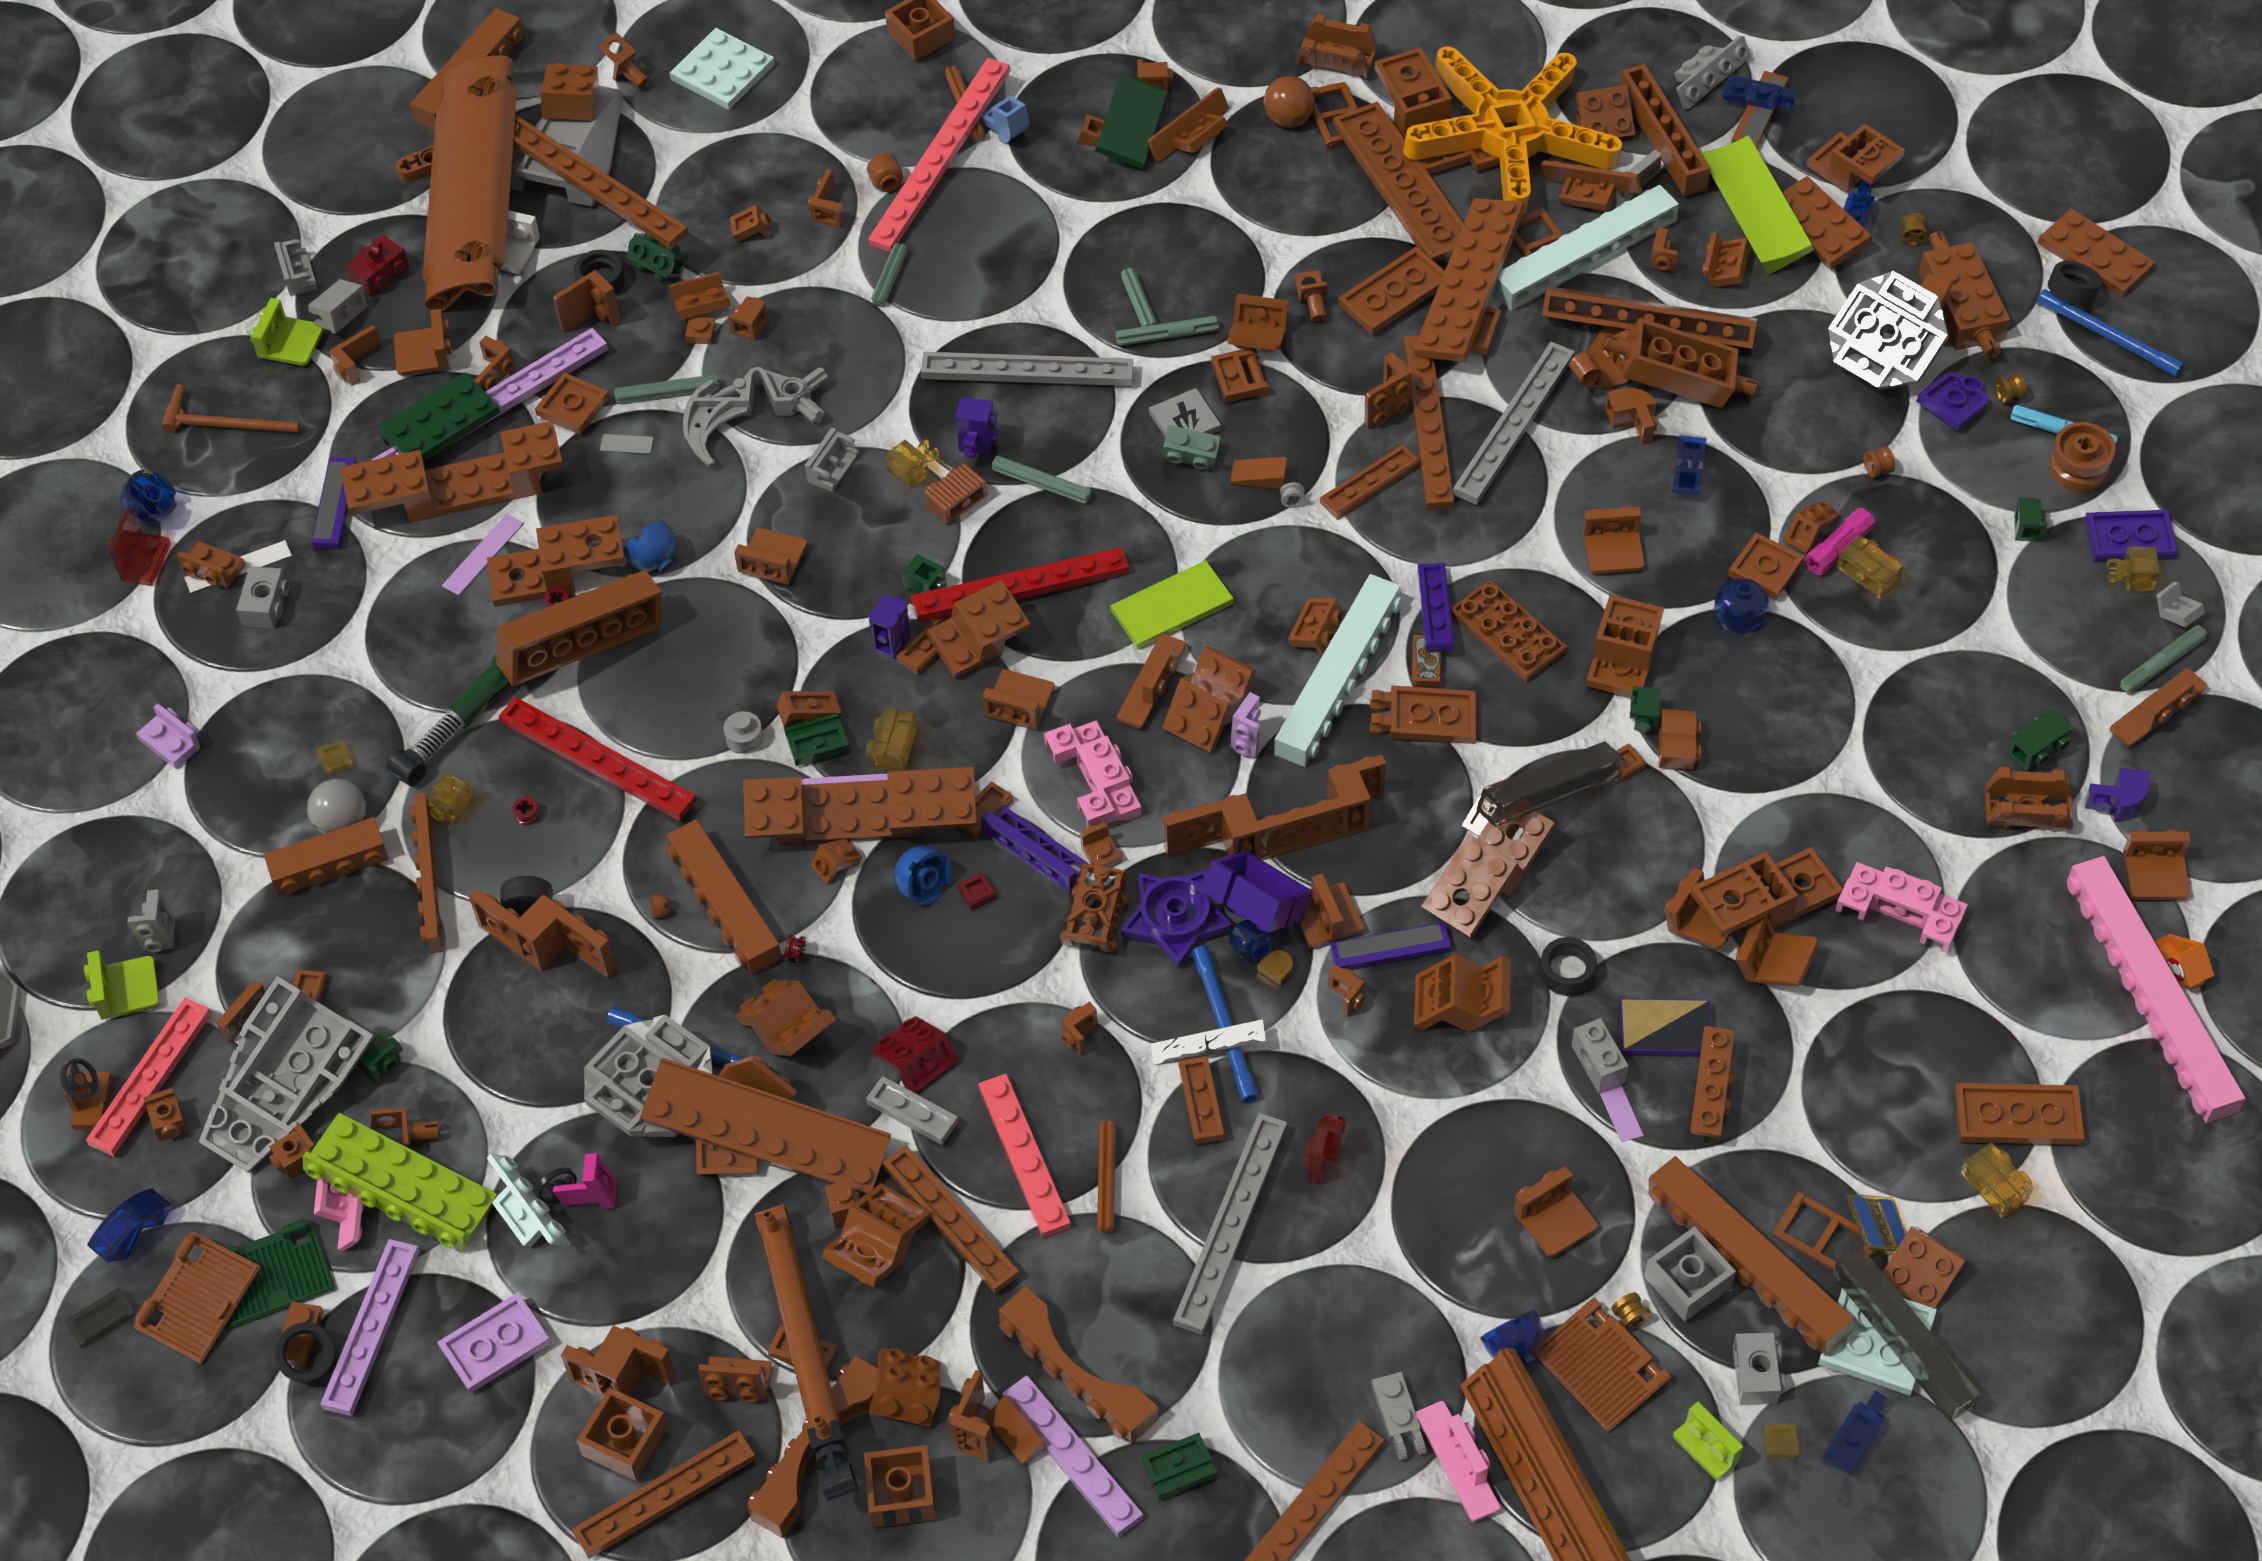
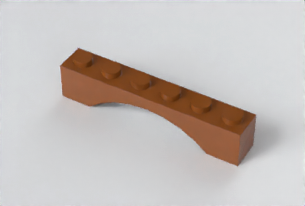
[998,1286,1158,1445]
[748,1356,878,1539]

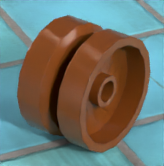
[2048,422,2116,492]

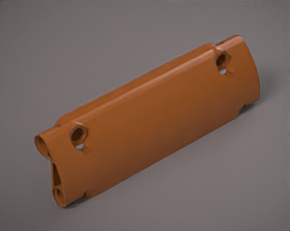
[423,55,517,311]

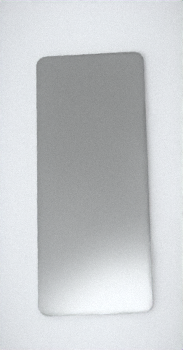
[600,434,653,454]

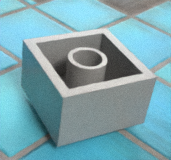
[1644,1226,1736,1322]

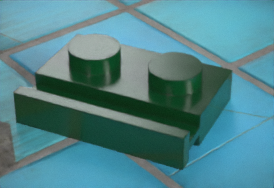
[784,713,850,766]
[1141,1432,1218,1501]

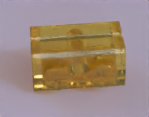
[1837,535,1904,599]
[866,707,918,772]
[1960,1143,2033,1218]

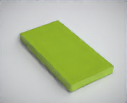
[1110,560,1234,649]

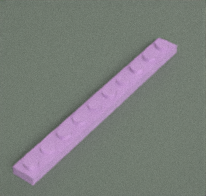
[372,328,608,460]

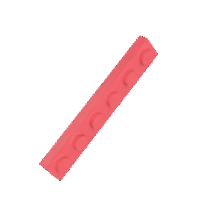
[86,998,212,1156]
[978,1074,1071,1239]

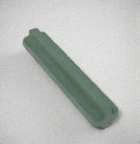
[871,243,907,307]
[1121,268,1156,327]

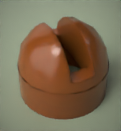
[651,894,672,918]

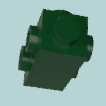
[626,233,689,281]
[2007,708,2074,771]

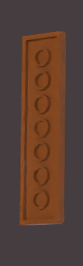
[1333,101,1464,263]
[1414,198,1525,362]

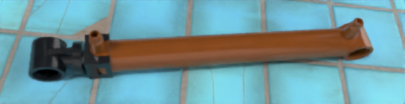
[755,1204,858,1501]

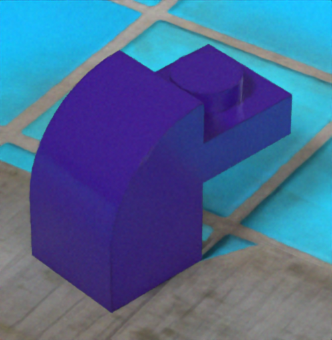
[2085,768,2149,822]

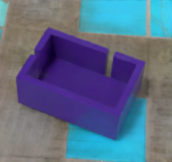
[1202,851,1313,932]

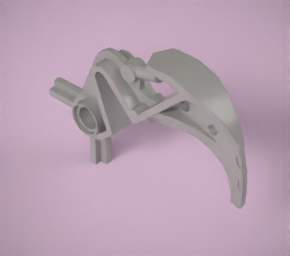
[683,367,829,468]

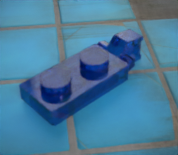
[1723,74,1796,110]
[1843,180,1875,229]
[1822,1390,1886,1475]

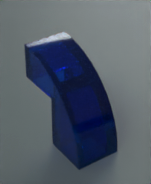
[1672,433,1707,495]
[87,1188,173,1263]

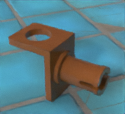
[599,32,649,89]
[1294,270,1328,322]
[371,1108,438,1148]

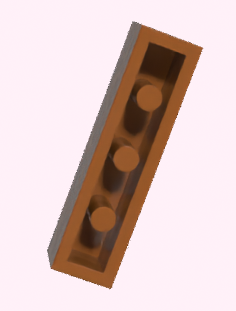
[263,817,389,896]

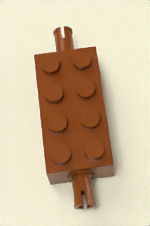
[1918,231,2010,359]
[1602,318,1757,408]

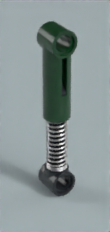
[386,652,510,787]

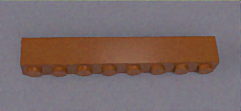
[1542,286,1758,349]
[1648,1156,1854,1356]

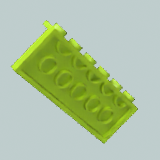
[303,1113,497,1252]

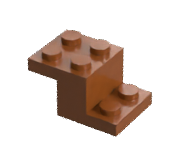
[1807,123,1905,192]
[926,580,1030,679]
[1586,595,1664,697]
[1162,646,1256,752]
[1414,954,1511,1033]
[735,979,836,1056]
[822,1183,932,1287]
[561,1325,676,1397]

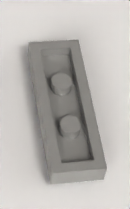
[866,1076,958,1145]

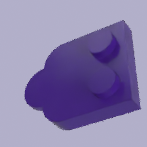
[1916,373,1988,431]

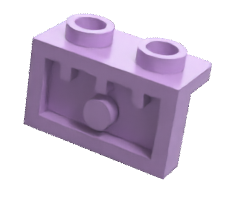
[1230,692,1261,759]
[136,703,201,769]

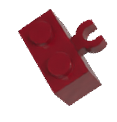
[345,235,409,297]

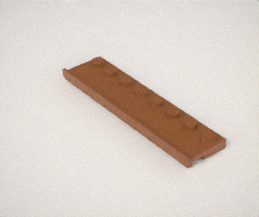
[640,1058,891,1195]
[1460,1348,1631,1561]

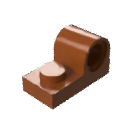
[777,691,841,728]

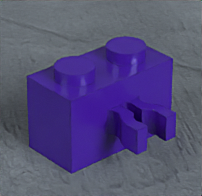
[955,397,999,459]

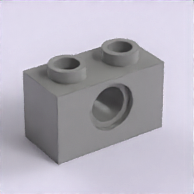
[236,566,289,629]
[1571,1018,1628,1094]
[1733,1333,1785,1405]

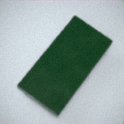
[1095,73,1167,169]

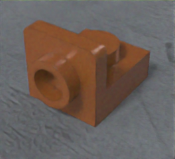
[730,205,773,242]
[1649,227,1678,272]
[1080,822,1122,867]

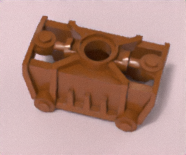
[1296,14,1377,78]
[1984,766,2074,830]
[1060,864,1130,953]

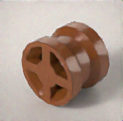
[1863,446,1895,478]

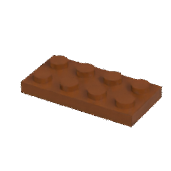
[1782,176,1872,269]
[2038,208,2156,298]
[1338,247,1445,335]
[1954,1083,2084,1145]

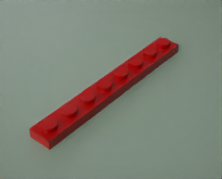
[910,547,1129,623]
[498,697,697,821]

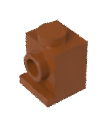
[1137,59,1173,94]
[728,296,768,341]
[143,1088,188,1141]
[269,1124,315,1179]
[825,1180,860,1229]

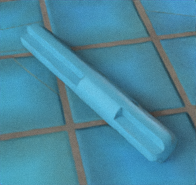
[2011,405,2117,445]

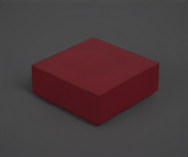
[957,872,997,911]

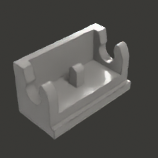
[274,239,318,297]
[308,279,367,334]
[805,427,859,492]

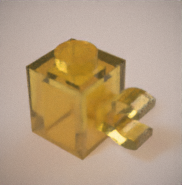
[885,439,939,489]
[2106,547,2160,591]
[426,773,474,825]

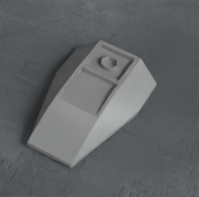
[510,85,624,207]

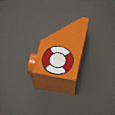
[2154,934,2214,988]

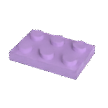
[437,1293,551,1394]

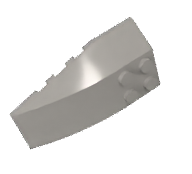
[199,976,375,1173]

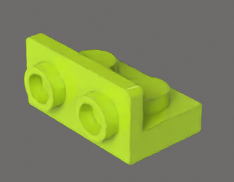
[1673,1402,1744,1480]

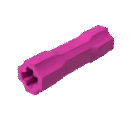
[1804,508,1875,575]

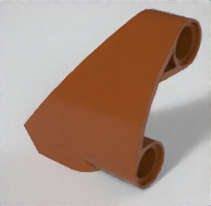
[1569,326,1635,389]

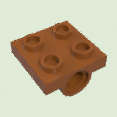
[1575,84,1635,138]

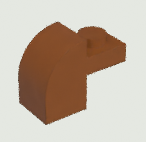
[1605,388,1657,445]

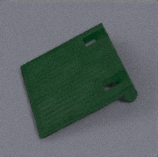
[225,1219,336,1330]

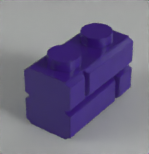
[868,595,911,659]

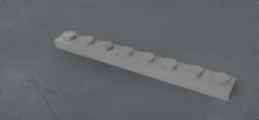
[1453,342,1575,505]
[921,352,1134,386]
[1173,1113,1287,1335]

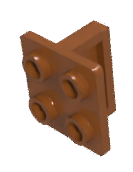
[1299,873,1364,948]

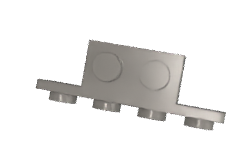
[1674,36,1751,109]

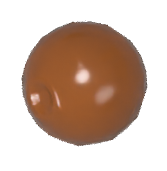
[1263,76,1315,128]

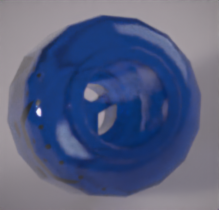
[1229,919,1272,962]

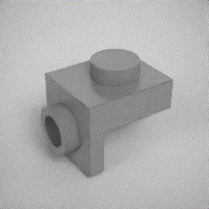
[2156,582,2205,627]

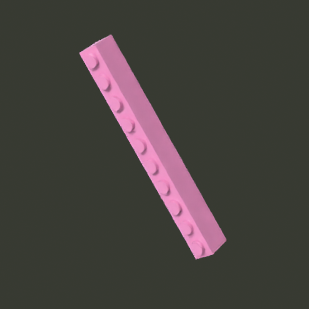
[2067,856,2245,1123]

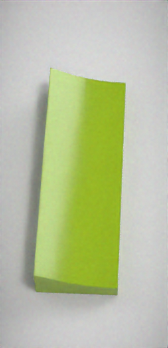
[1700,135,1814,276]

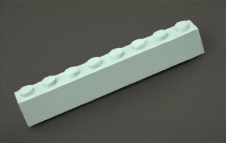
[1493,185,1679,311]
[1274,574,1402,767]

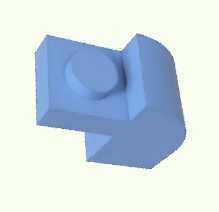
[981,96,1030,143]

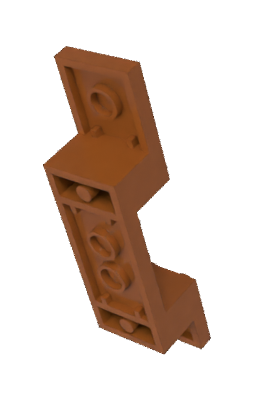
[340,420,564,523]
[1163,755,1386,861]
[743,767,977,844]

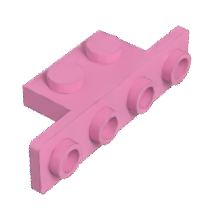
[314,1179,365,1251]
[1416,1401,1500,1522]

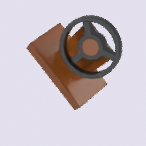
[60,1058,113,1130]

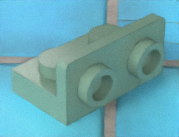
[1161,425,1221,470]

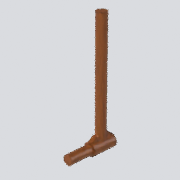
[161,384,301,433]

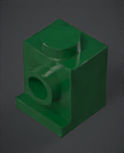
[2014,498,2047,542]
[902,554,947,593]
[1629,686,1661,733]
[357,1032,403,1086]

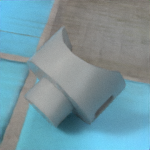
[723,711,764,752]

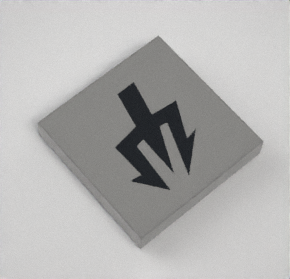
[1149,388,1221,437]

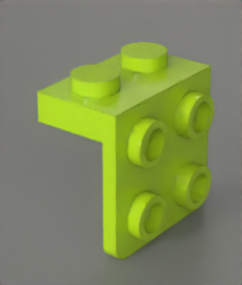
[251,298,324,366]
[84,950,160,1020]

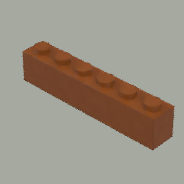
[410,8,524,130]
[1620,64,1710,197]
[665,820,782,975]

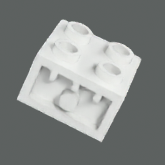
[500,210,540,274]

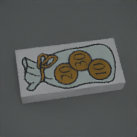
[1619,150,1662,199]

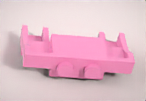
[1044,720,1142,827]
[1836,862,1968,953]

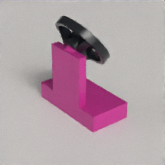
[536,1153,618,1209]

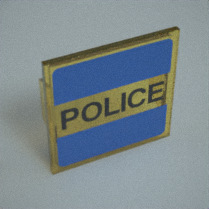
[1846,1194,1907,1256]

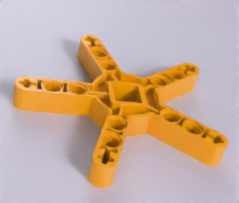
[1403,47,1622,214]

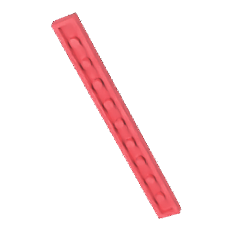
[868,58,1011,252]

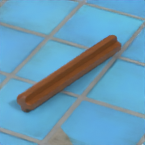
[945,65,985,142]
[1097,1121,1116,1233]

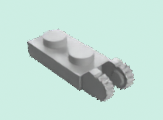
[1371,1372,1426,1460]

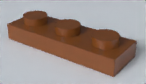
[1178,1056,1224,1145]

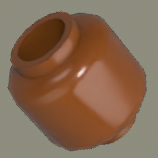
[867,154,903,192]

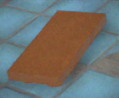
[1450,580,1567,683]

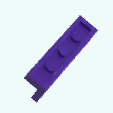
[981,806,1090,893]

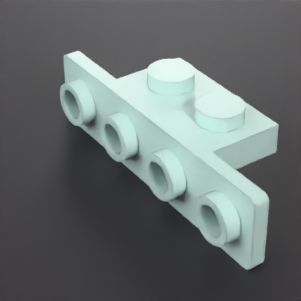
[487,1153,570,1248]

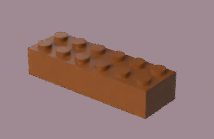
[497,570,662,687]

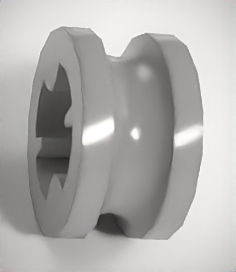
[1280,482,1305,508]

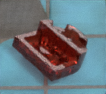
[1304,1115,1347,1185]

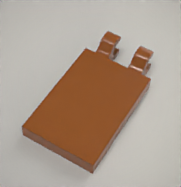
[1370,685,1476,744]

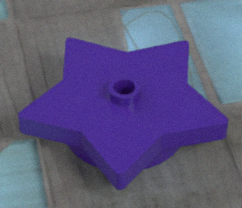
[1121,870,1232,967]

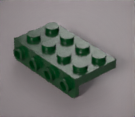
[378,372,500,461]

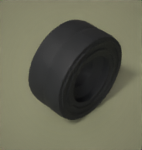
[500,876,553,917]

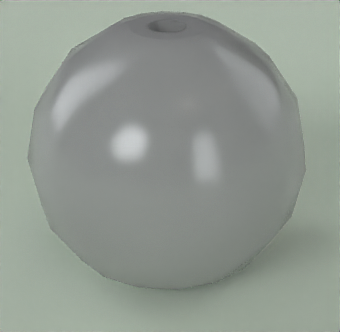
[307,779,366,834]

